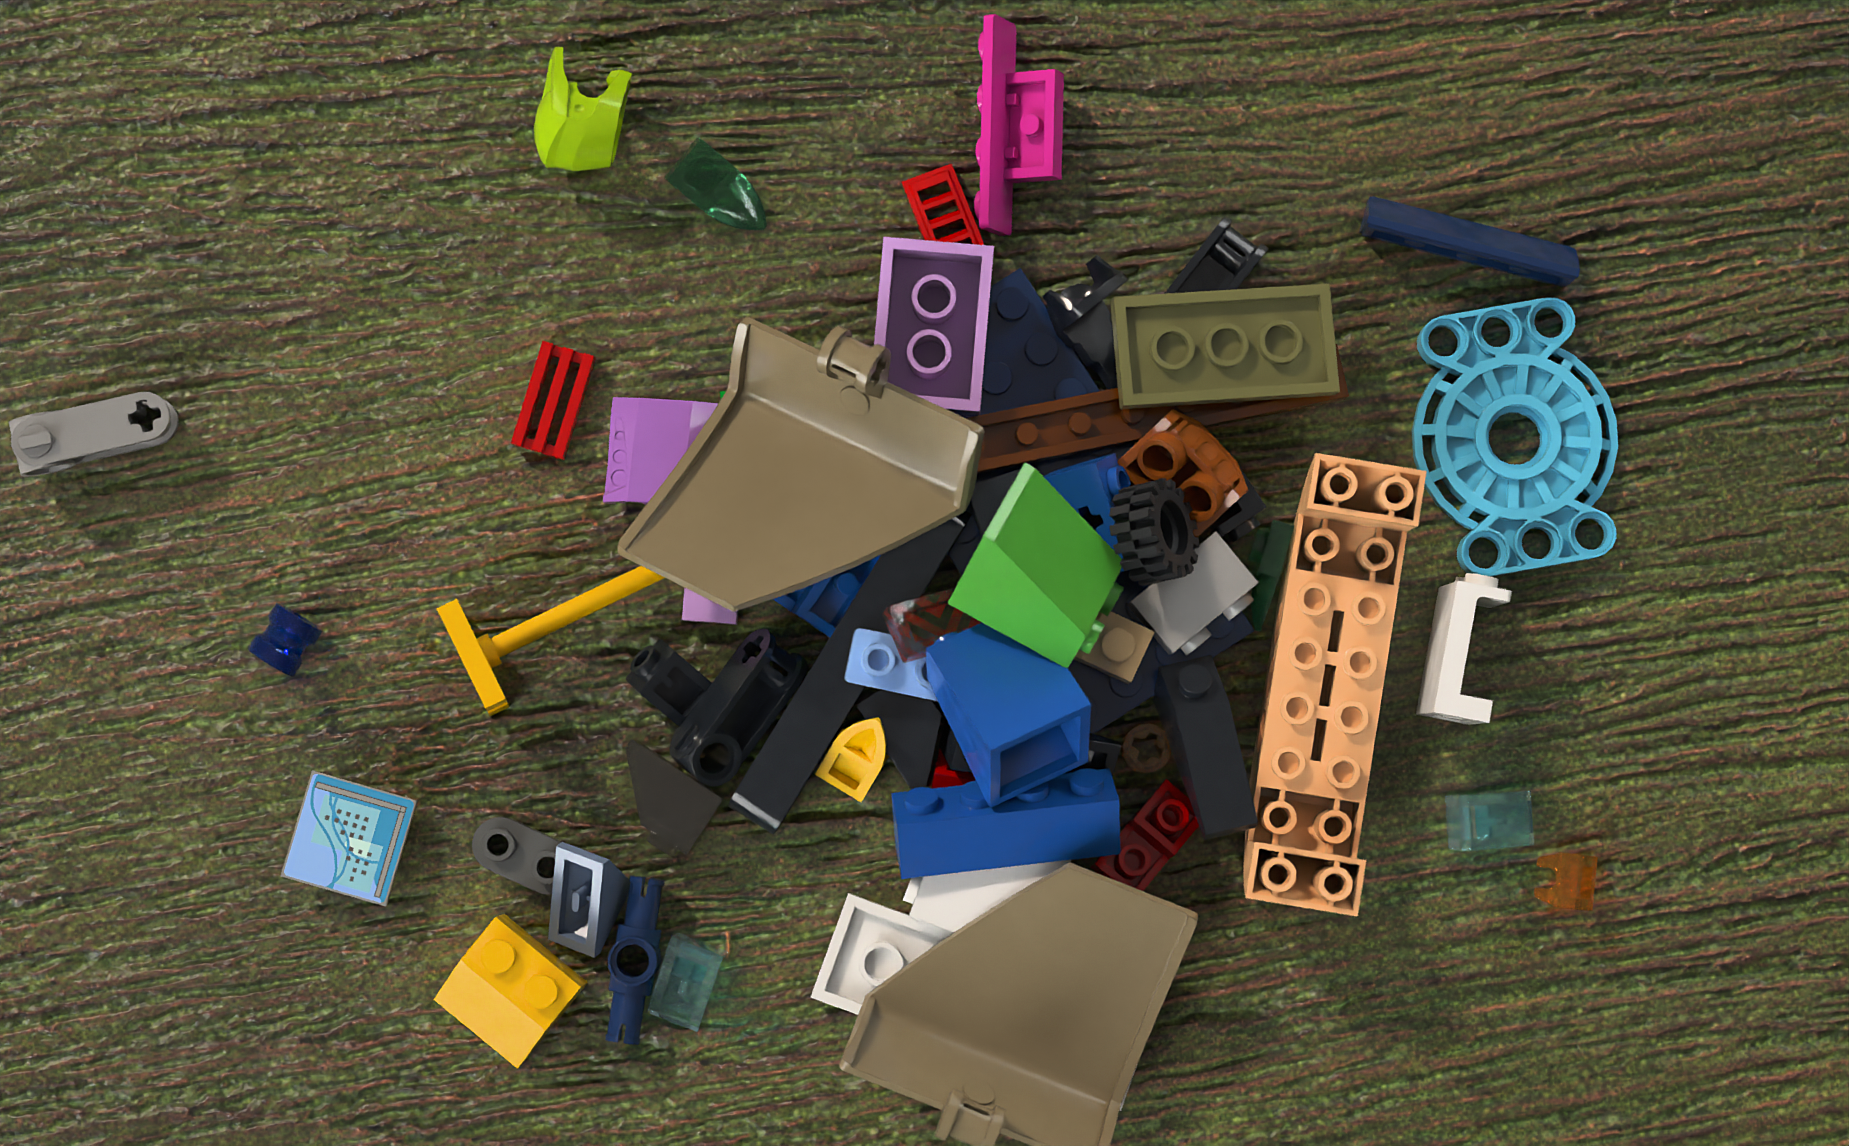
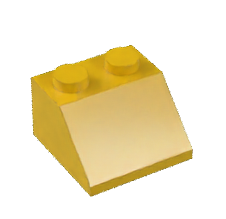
[434,914,588,1069]

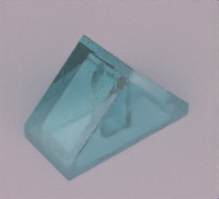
[1445,791,1534,851]
[647,933,728,1032]

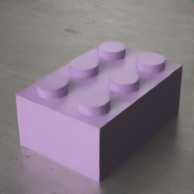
[874,237,994,417]

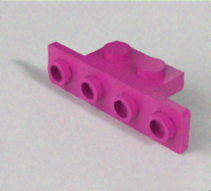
[974,14,1064,236]

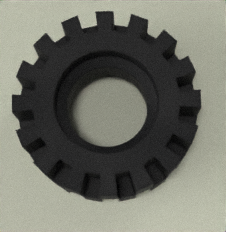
[1109,478,1199,586]

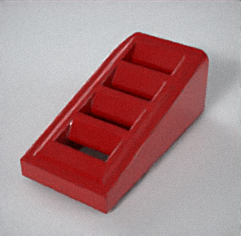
[902,163,984,245]

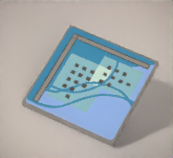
[280,771,418,906]

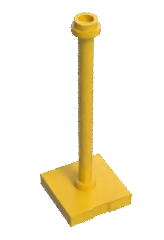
[436,566,665,716]

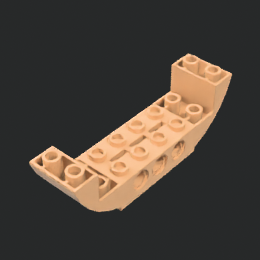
[1243,453,1427,917]

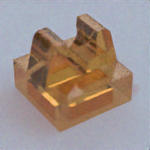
[1534,852,1598,911]

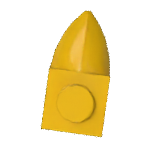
[815,718,889,802]

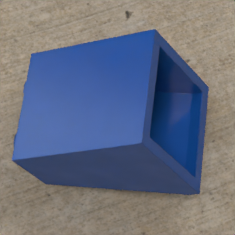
[926,622,1091,808]

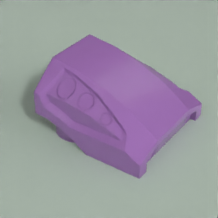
[603,397,718,505]

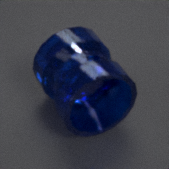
[247,602,323,677]

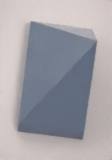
[548,842,630,958]

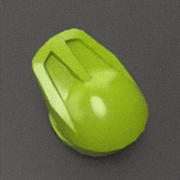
[534,47,633,171]

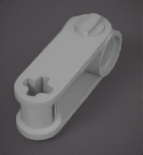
[9,392,179,477]

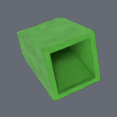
[948,463,1124,668]

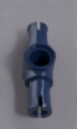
[605,875,665,1045]

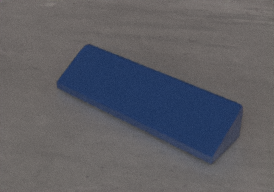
[1359,196,1580,287]

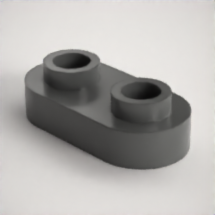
[472,817,562,895]

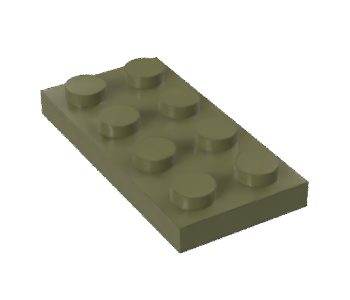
[1110,284,1340,409]

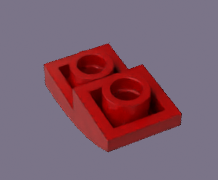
[1090,779,1199,891]

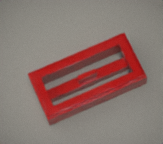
[511,341,596,460]

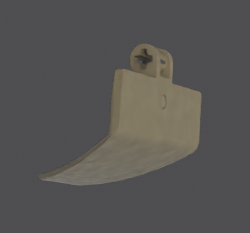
[618,317,984,612]
[839,862,1198,1146]

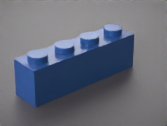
[891,768,1121,879]

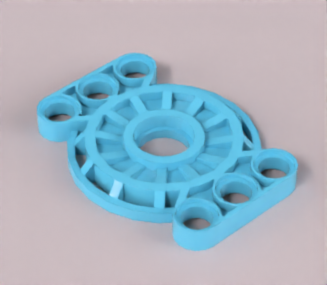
[1412,297,1618,577]

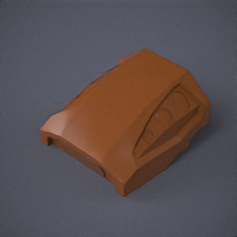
[1118,409,1248,537]

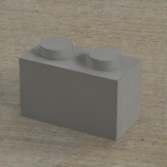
[1127,532,1259,656]

